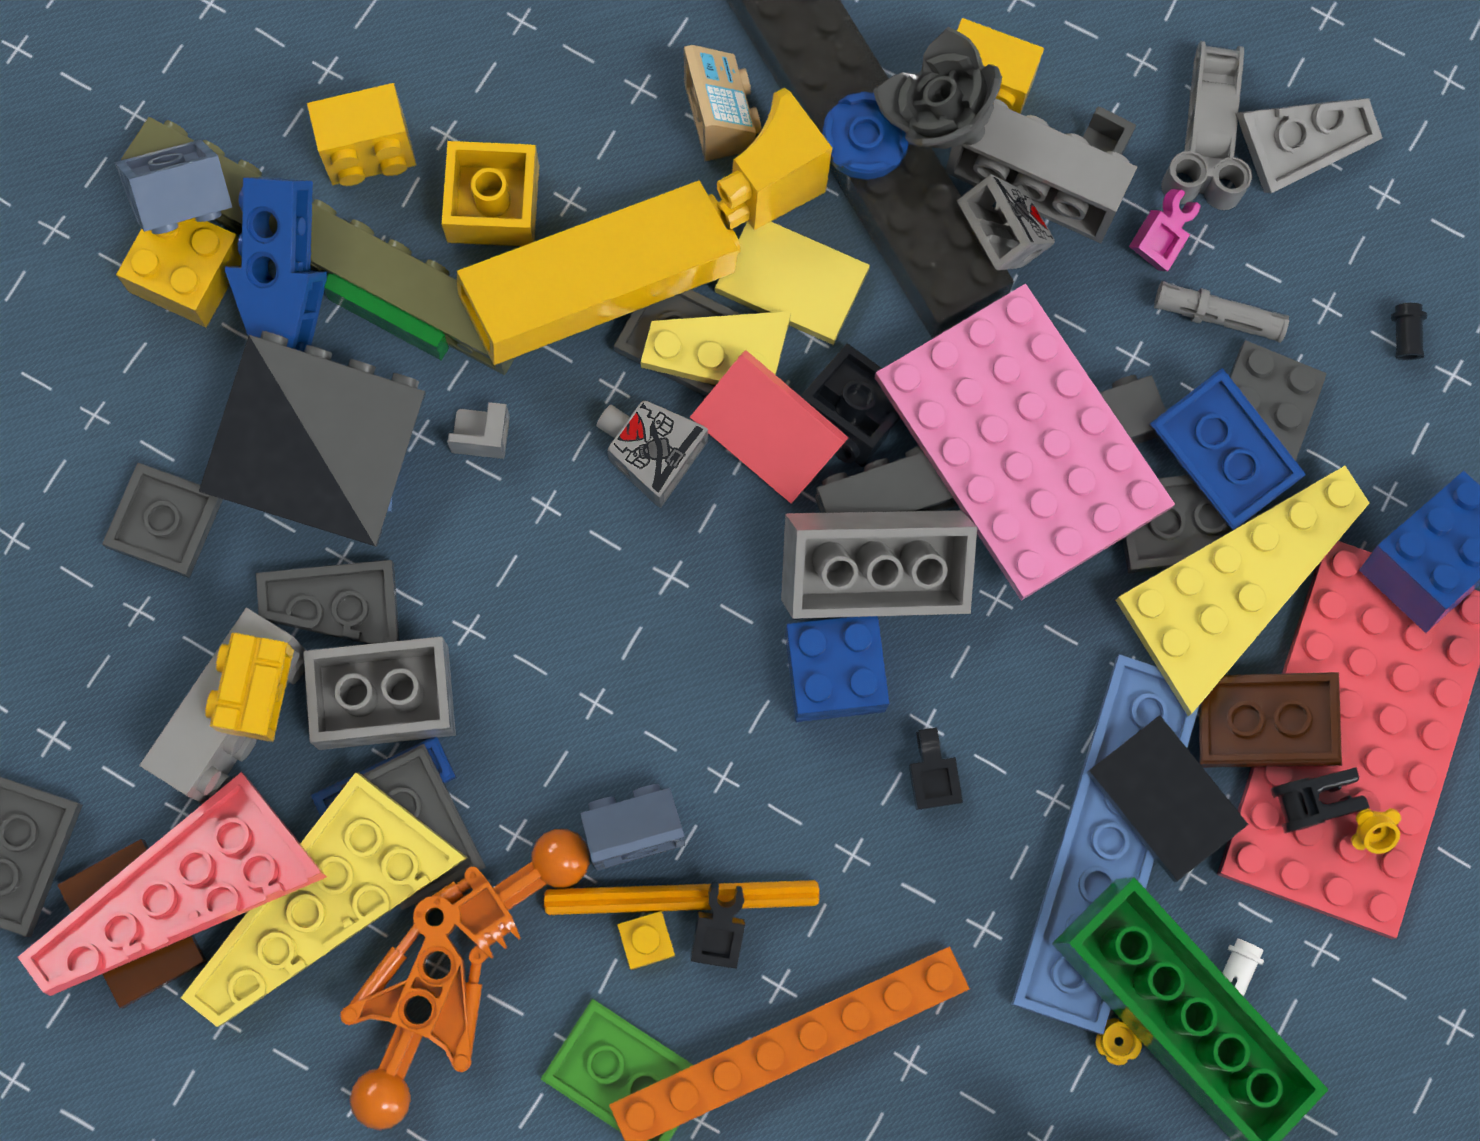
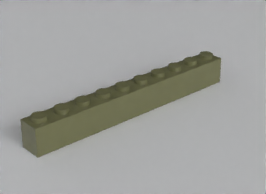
[121,117,516,376]

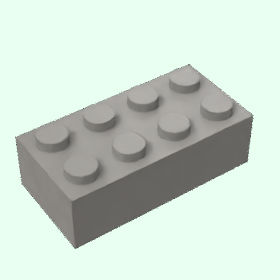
[945,98,1137,243]
[781,510,977,618]
[139,607,307,804]

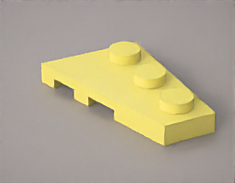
[641,311,791,385]

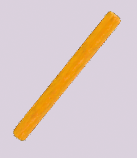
[544,880,820,915]

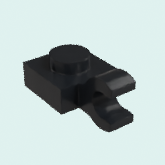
[909,727,963,810]

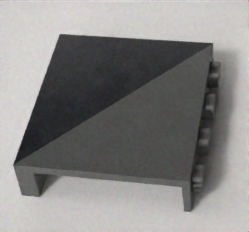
[199,331,426,547]

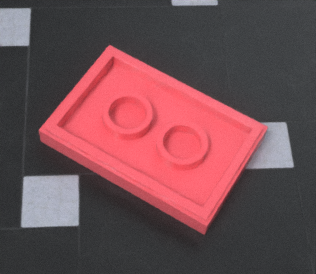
[690,350,849,504]

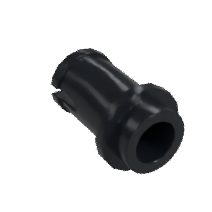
[1391,303,1427,360]

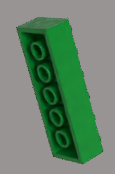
[1052,877,1329,1141]

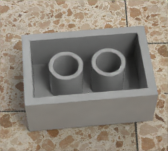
[304,637,456,750]

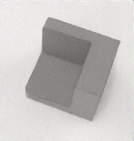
[447,402,510,459]

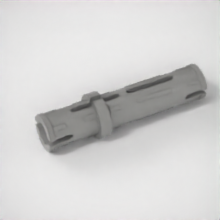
[1154,281,1289,343]

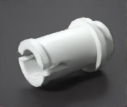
[1223,938,1264,996]

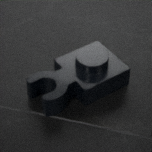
[690,882,745,969]

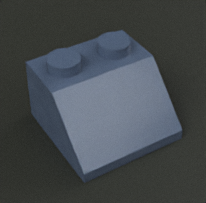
[115,140,232,234]
[580,784,685,871]

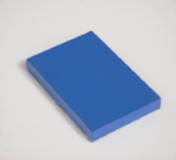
[1149,368,1306,530]

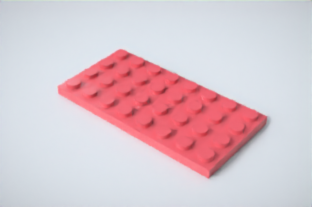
[1217,541,1480,939]

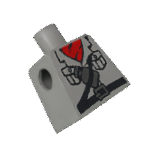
[957,174,1055,270]
[596,400,708,508]

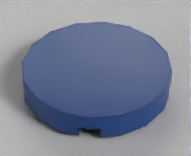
[822,92,909,180]

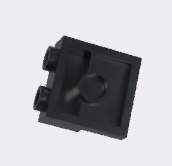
[801,343,901,467]

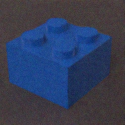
[785,616,889,722]

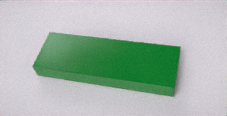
[324,273,449,361]

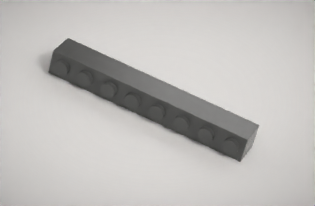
[815,375,1166,513]

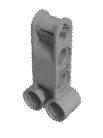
[1161,41,1252,210]

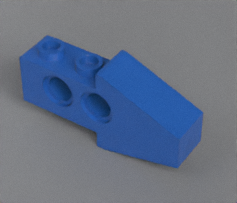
[225,177,327,352]

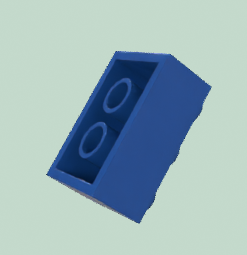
[1359,471,1480,633]

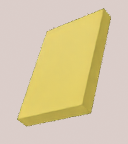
[715,221,870,345]

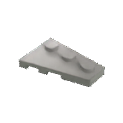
[1236,98,1382,193]

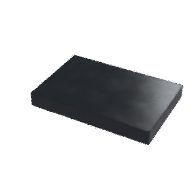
[1086,715,1249,882]

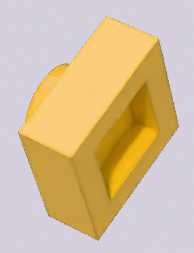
[617,911,675,970]

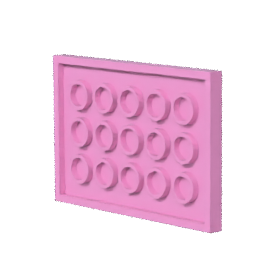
[875,284,1175,601]

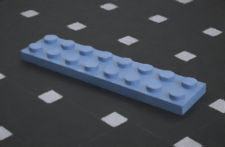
[1011,654,1200,1035]

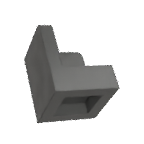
[1083,107,1137,155]

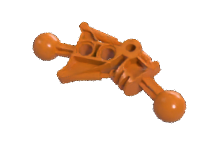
[340,829,590,1130]

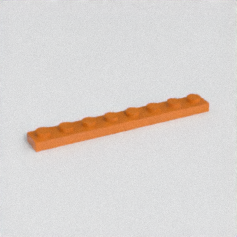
[609,946,970,1141]

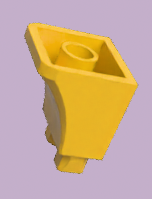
[717,88,832,230]

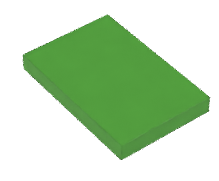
[541,999,693,1141]

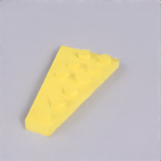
[1116,466,1370,716]
[181,772,468,1027]

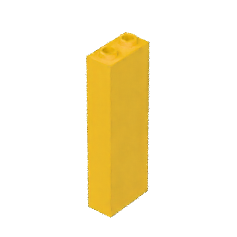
[457,180,740,365]

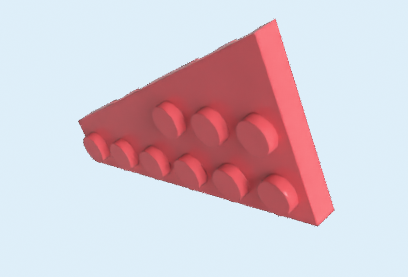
[18,772,327,996]

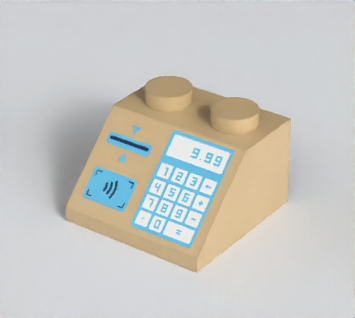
[684,45,761,161]

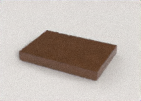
[1199,672,1342,768]
[58,839,207,1008]

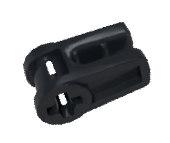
[1271,768,1370,834]

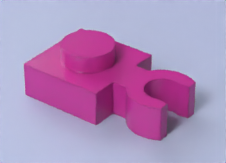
[1129,189,1200,272]

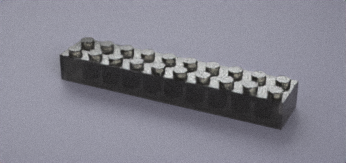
[727,0,1014,339]

